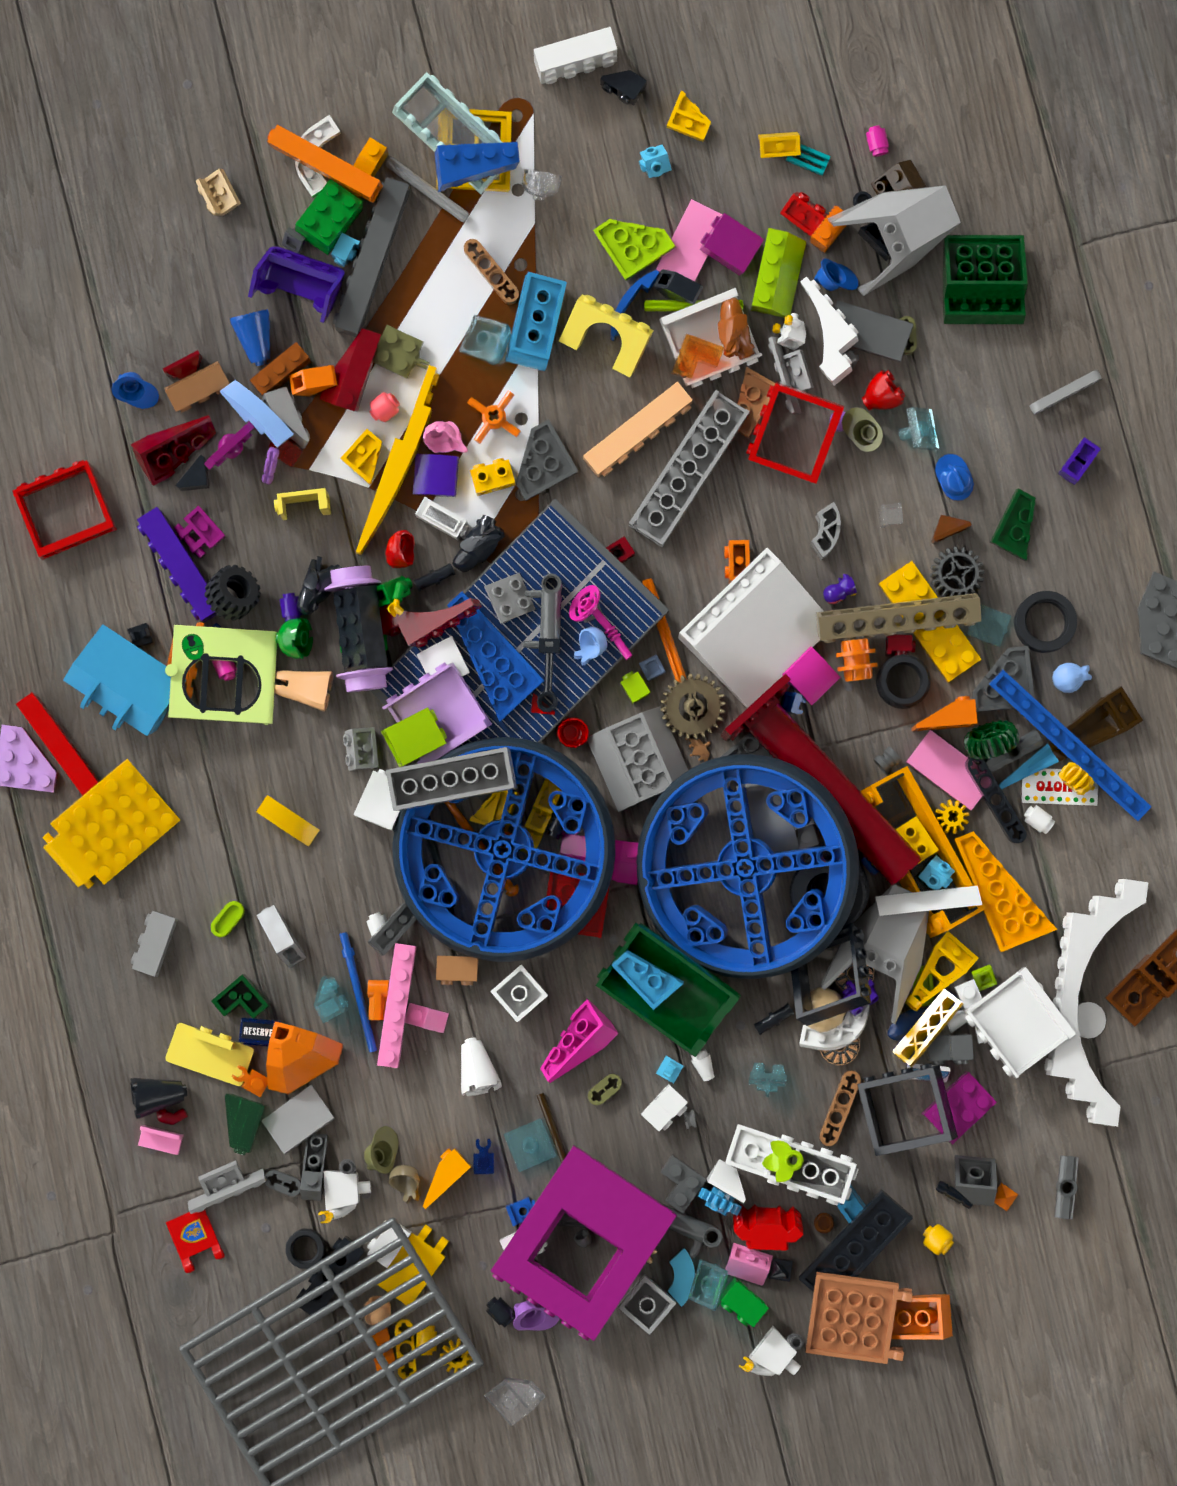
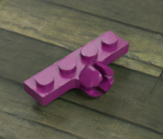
[204,421,258,470]

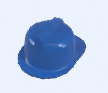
[814,258,858,291]
[112,372,159,409]
[935,454,974,501]

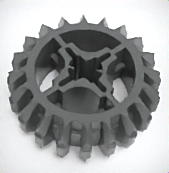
[930,546,985,597]

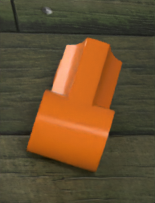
[368,980,389,1020]

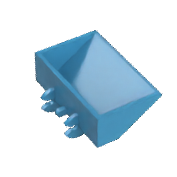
[63,624,186,736]

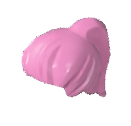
[423,421,468,453]

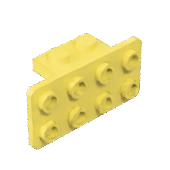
[165,1023,254,1086]

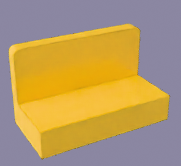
[758,132,801,158]

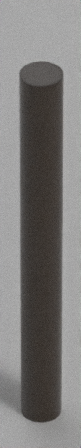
[536,1093,567,1163]

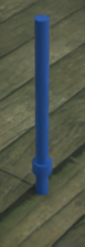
[339,932,377,1053]

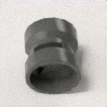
[873,746,902,774]

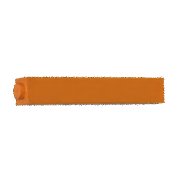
[267,124,383,203]

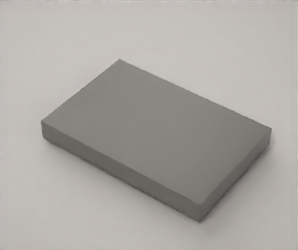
[262,1085,335,1155]

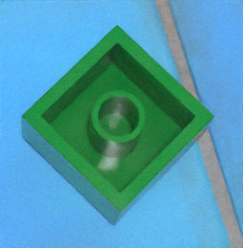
[719,1277,769,1327]

